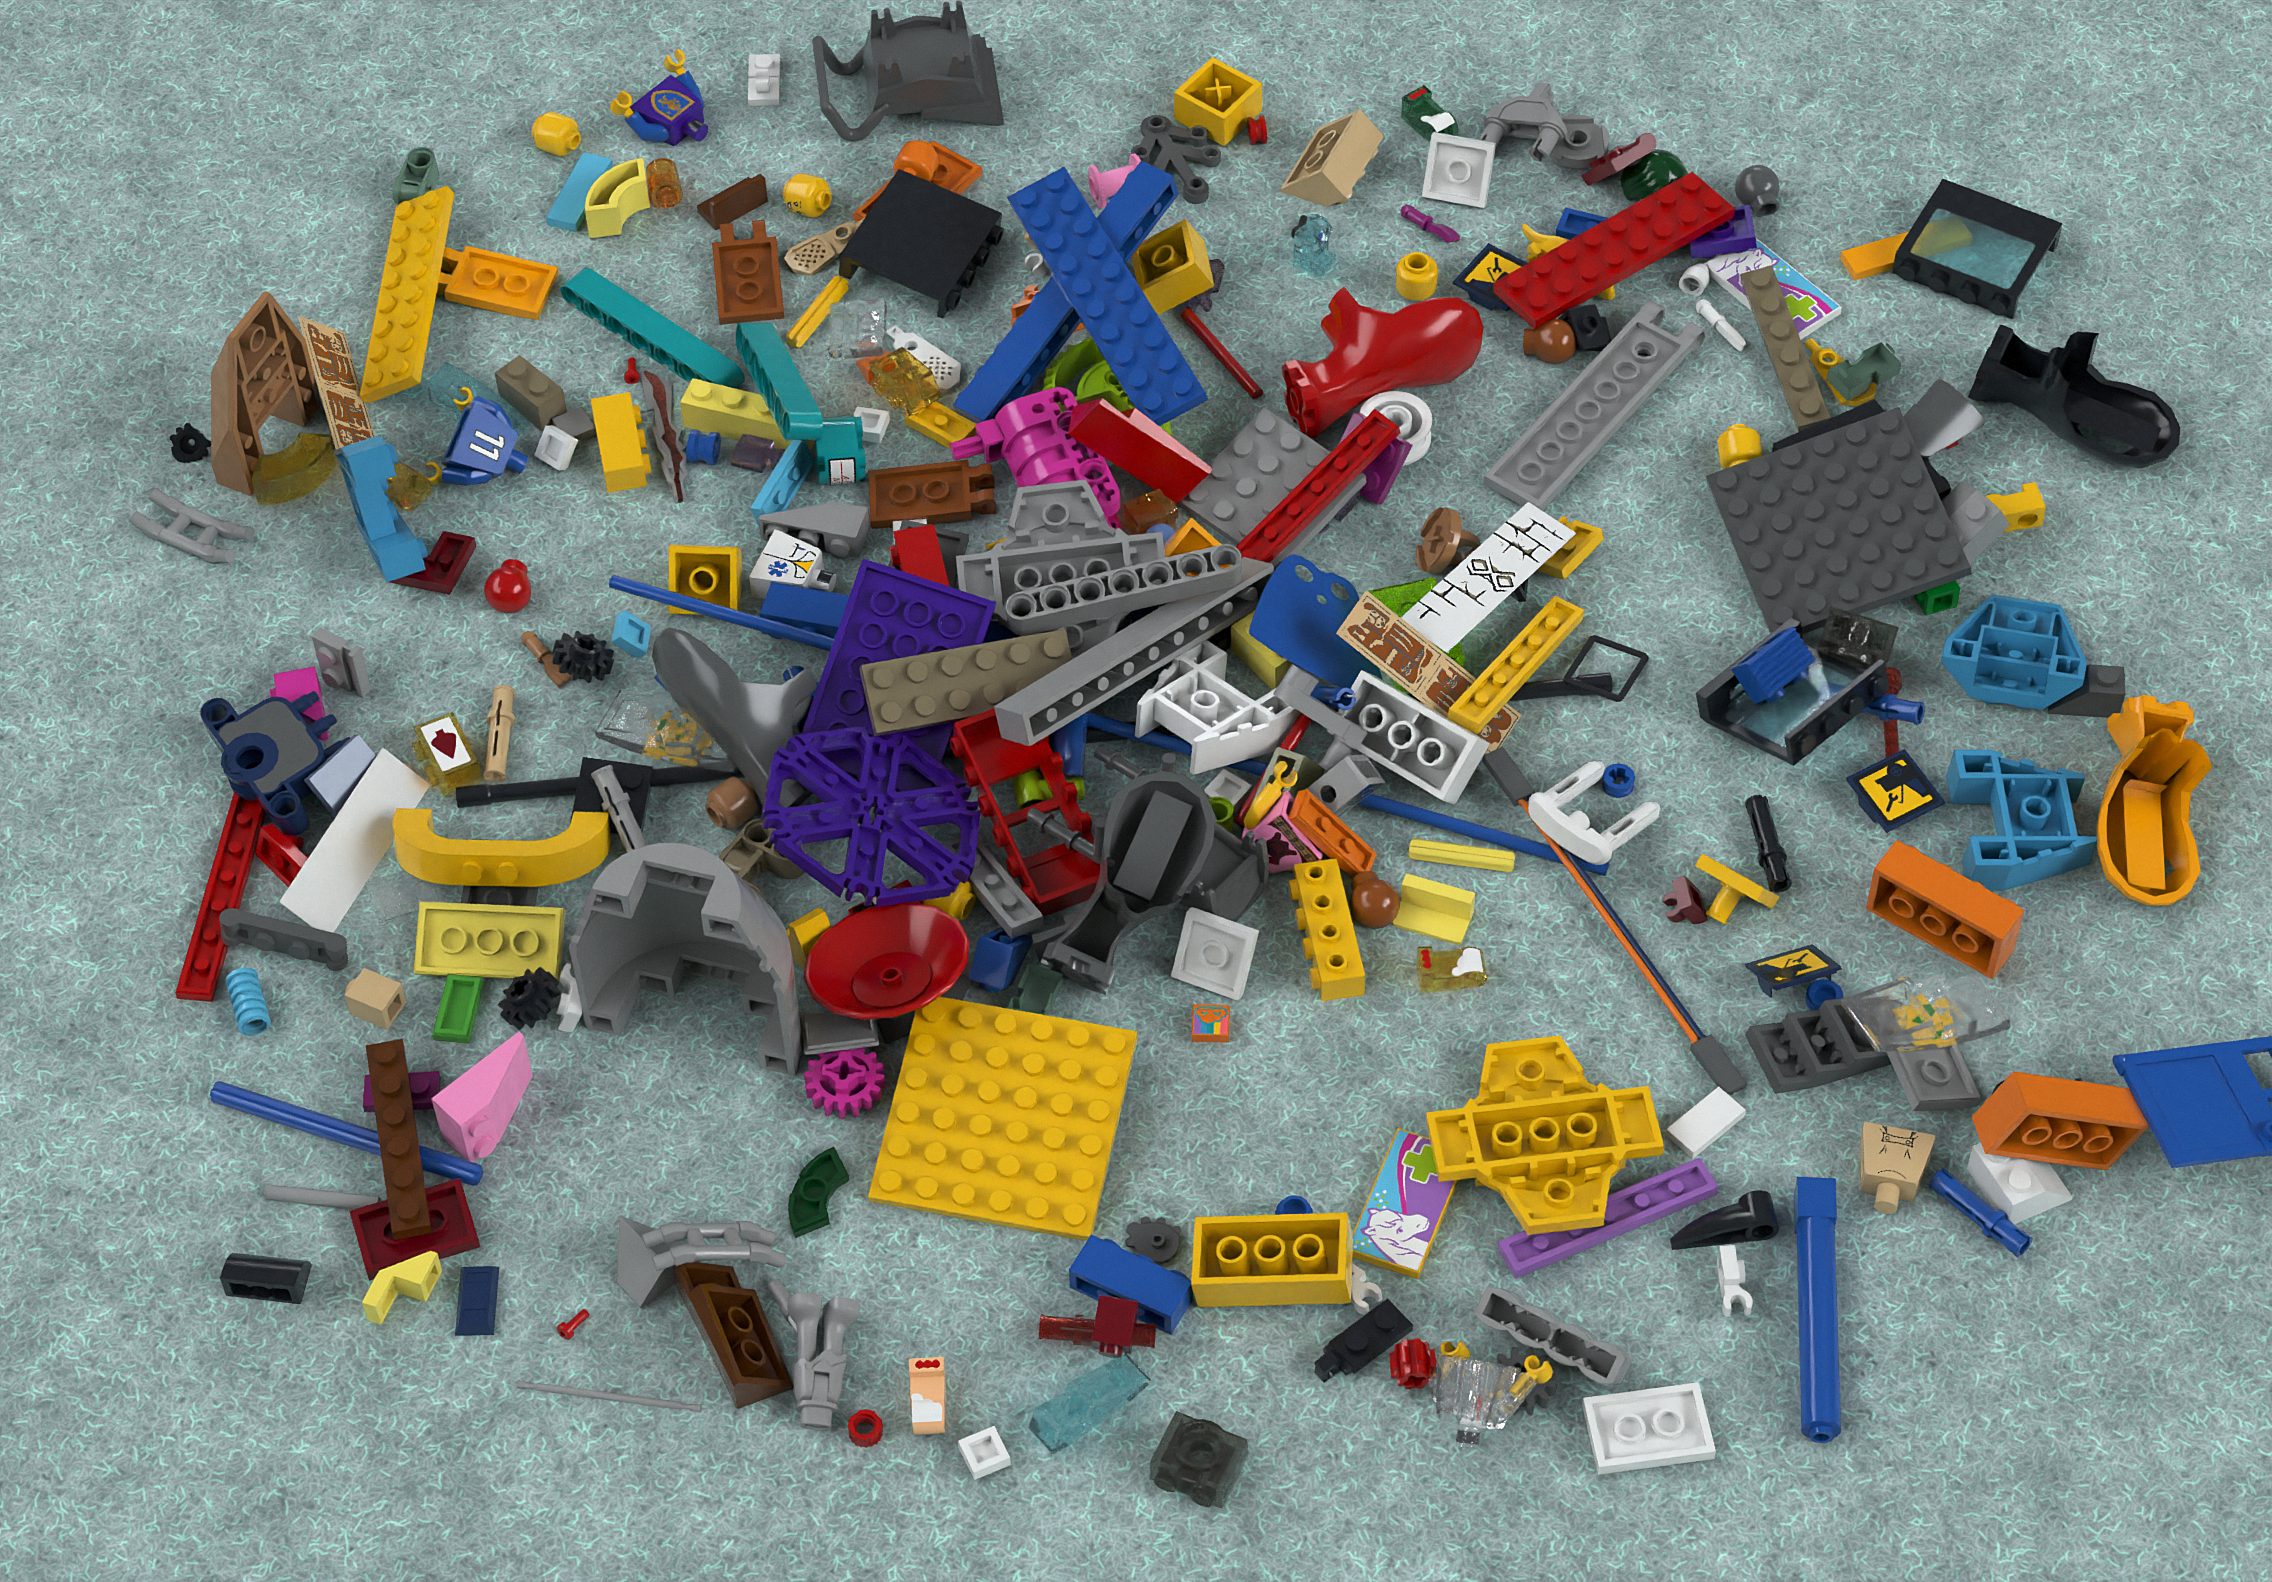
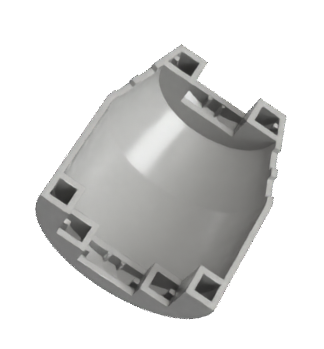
[569,842,803,1076]

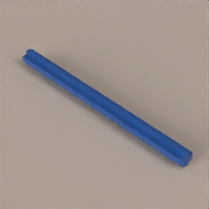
[210,1081,484,1186]

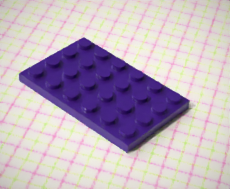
[801,558,996,792]

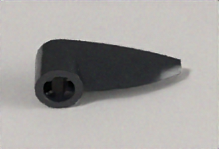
[1670,1190,1779,1250]

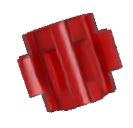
[1389,1338,1437,1390]

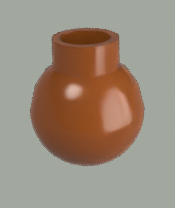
[1523,319,1577,364]
[1350,871,1400,929]

